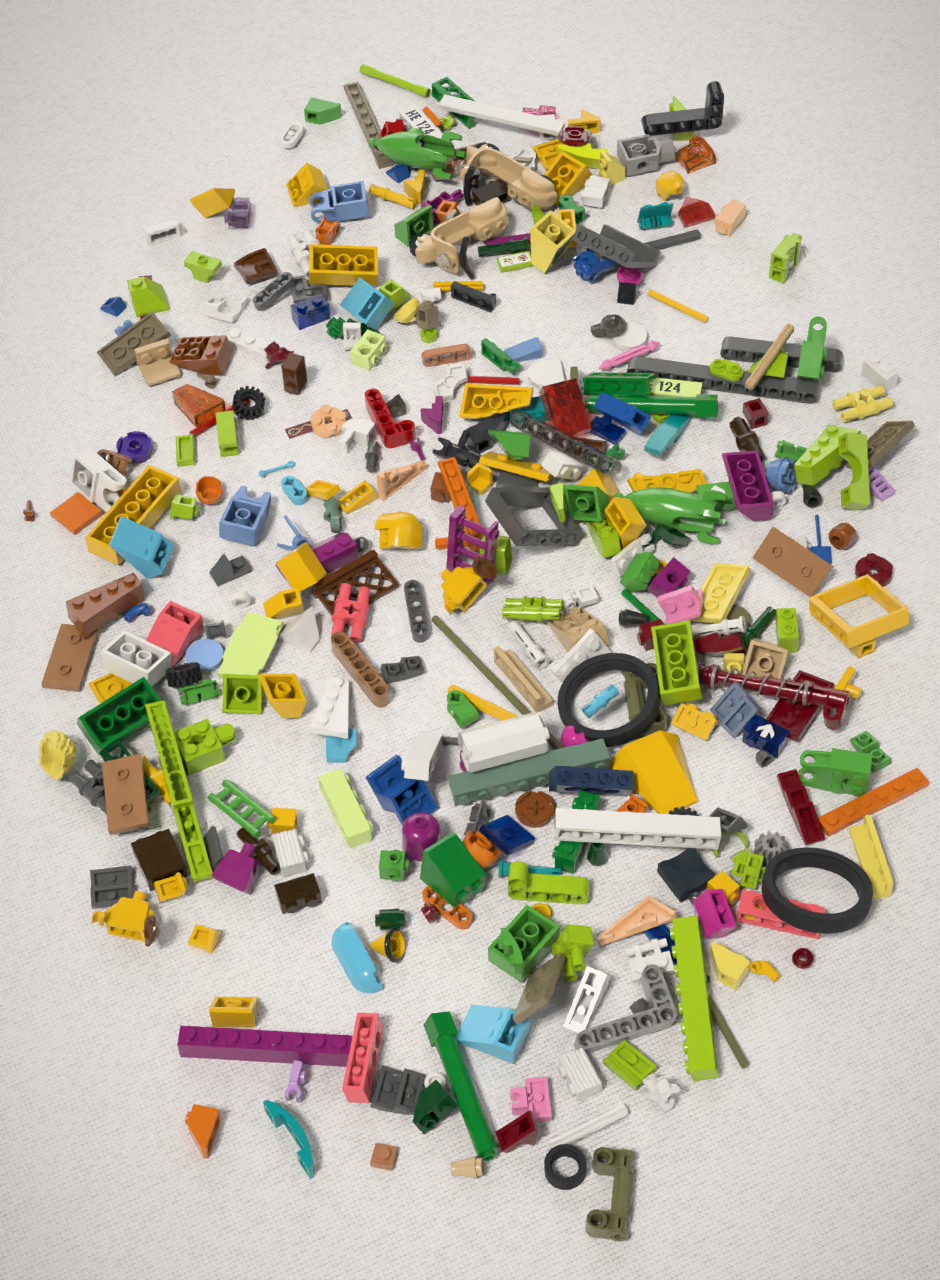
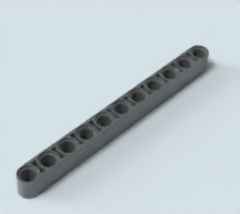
[626,356,820,404]

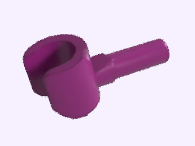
[410,437,425,461]

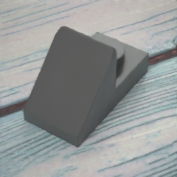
[209,554,251,587]

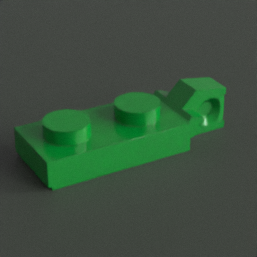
[481,338,521,375]

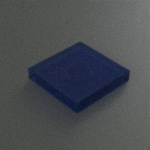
[479,815,536,856]

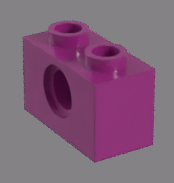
[647,557,691,598]

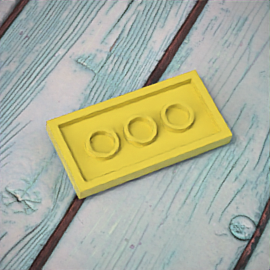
[690,563,751,623]

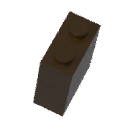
[131,828,188,892]

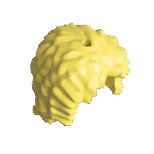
[38,730,77,781]

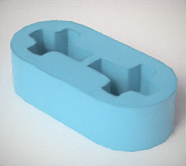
[281,476,308,505]

